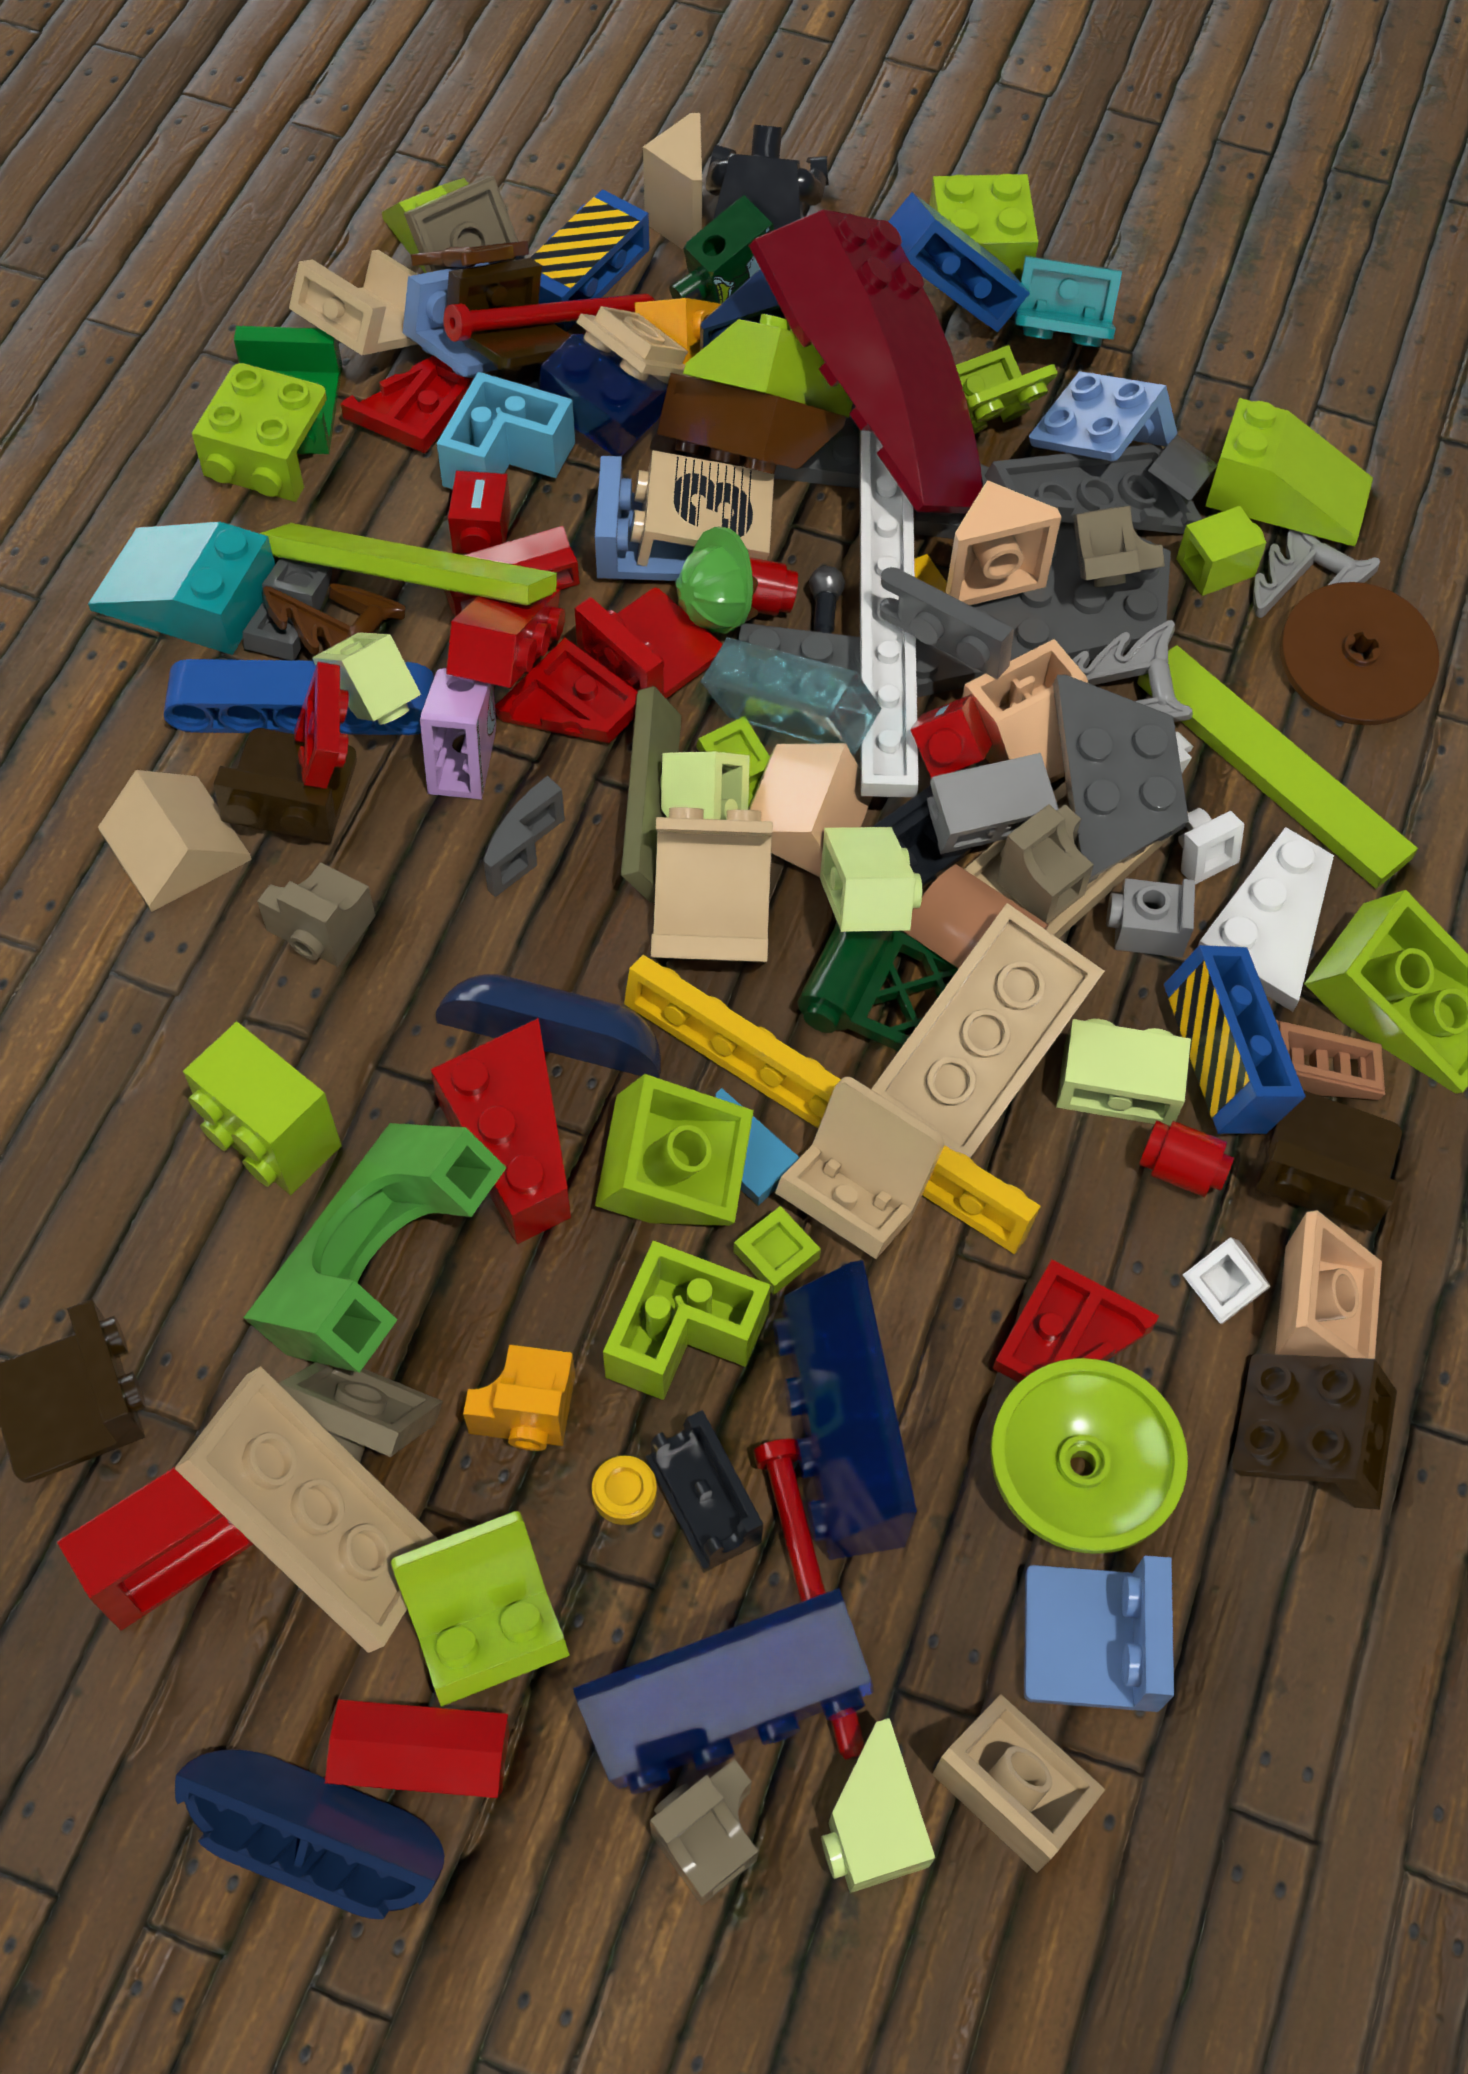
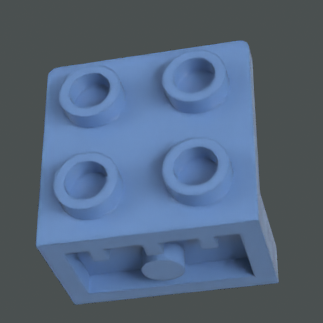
[403,263,498,378]
[1029,371,1177,461]
[595,456,694,581]
[1024,1556,1174,1712]

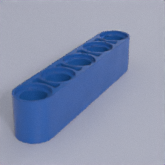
[164,659,434,735]

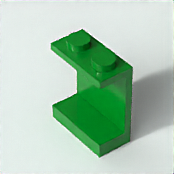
[234,326,343,454]

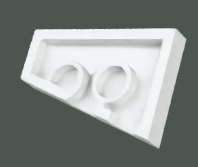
[1198,827,1334,1012]

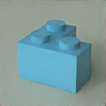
[437,372,575,489]

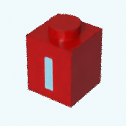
[448,470,511,554]
[910,694,993,779]

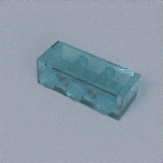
[700,637,882,754]

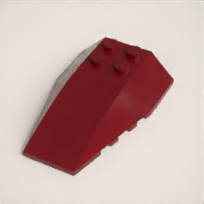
[749,209,983,514]

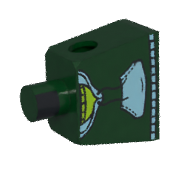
[669,195,774,304]

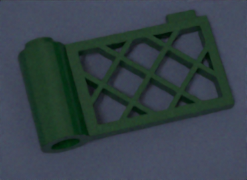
[798,923,958,1052]

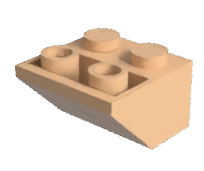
[962,639,1088,783]

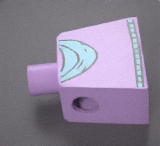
[420,668,496,800]

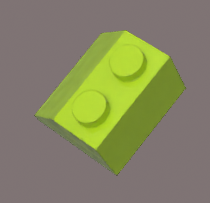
[595,1074,754,1226]

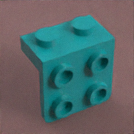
[1015,255,1122,347]

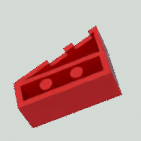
[430,1018,571,1245]

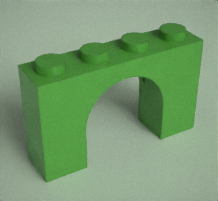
[243,1123,507,1373]

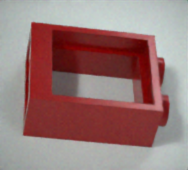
[57,1467,253,1631]

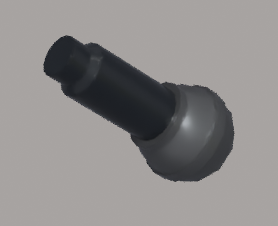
[809,566,845,634]

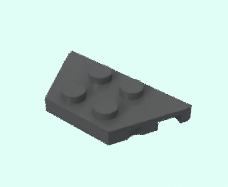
[1053,675,1189,884]

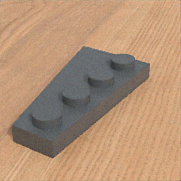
[985,444,1202,534]

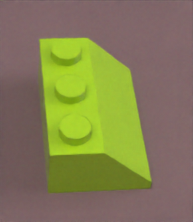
[683,314,853,418]

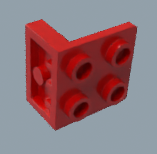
[574,587,725,699]

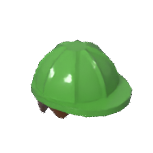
[675,526,758,633]

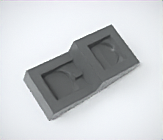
[1148,435,1218,501]
[243,557,332,660]
[483,775,565,897]

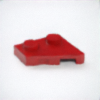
[495,638,638,743]
[294,661,349,789]

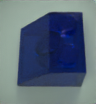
[540,334,668,456]

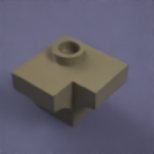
[1073,506,1165,587]
[997,804,1094,924]
[257,862,376,967]
[650,1759,759,1906]

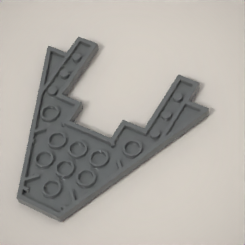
[734,405,1171,725]

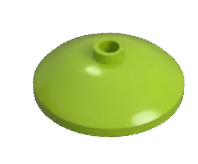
[990,1358,1188,1554]

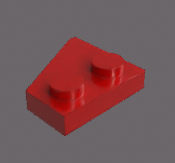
[341,356,474,453]
[993,1259,1159,1383]

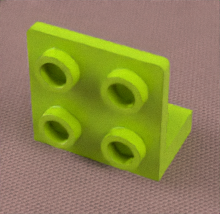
[391,1511,570,1707]

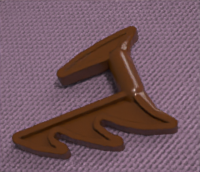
[411,241,529,268]
[263,583,406,655]

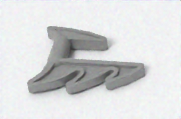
[1253,529,1380,618]
[1072,620,1193,722]

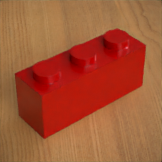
[446,589,565,688]

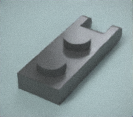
[880,567,1014,680]

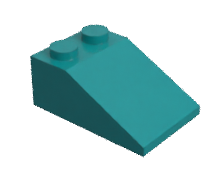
[88,522,275,655]

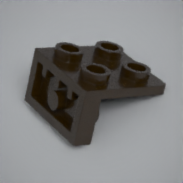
[1232,1354,1397,1510]

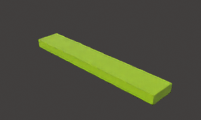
[259,523,557,606]
[1137,645,1418,889]

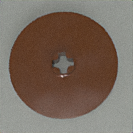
[1280,582,1439,725]

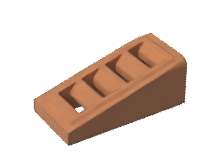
[1276,1020,1385,1100]

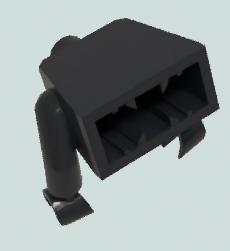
[706,125,829,230]

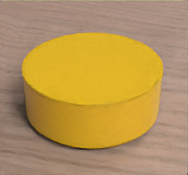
[592,1456,657,1525]

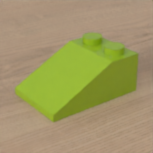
[1205,398,1373,547]
[1304,890,1468,1094]

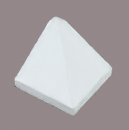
[1183,1237,1271,1324]

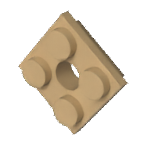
[576,306,690,384]

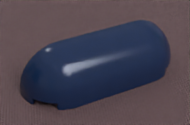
[436,974,661,1078]
[175,1750,445,1919]

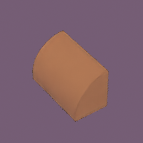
[904,864,1048,969]

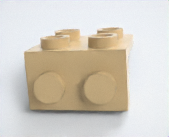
[775,1077,945,1259]

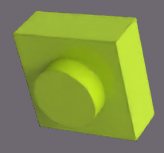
[733,1206,821,1295]

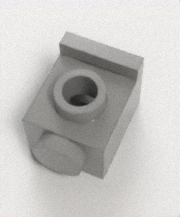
[1106,878,1195,958]

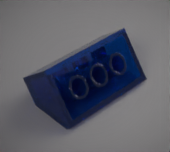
[773,1260,917,1560]
[573,1588,874,1794]

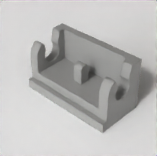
[927,753,1059,854]

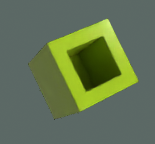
[1176,506,1267,596]

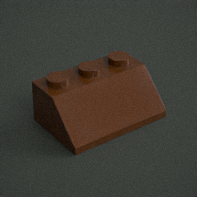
[657,373,847,475]

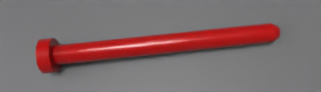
[443,293,655,342]
[753,1438,865,1760]

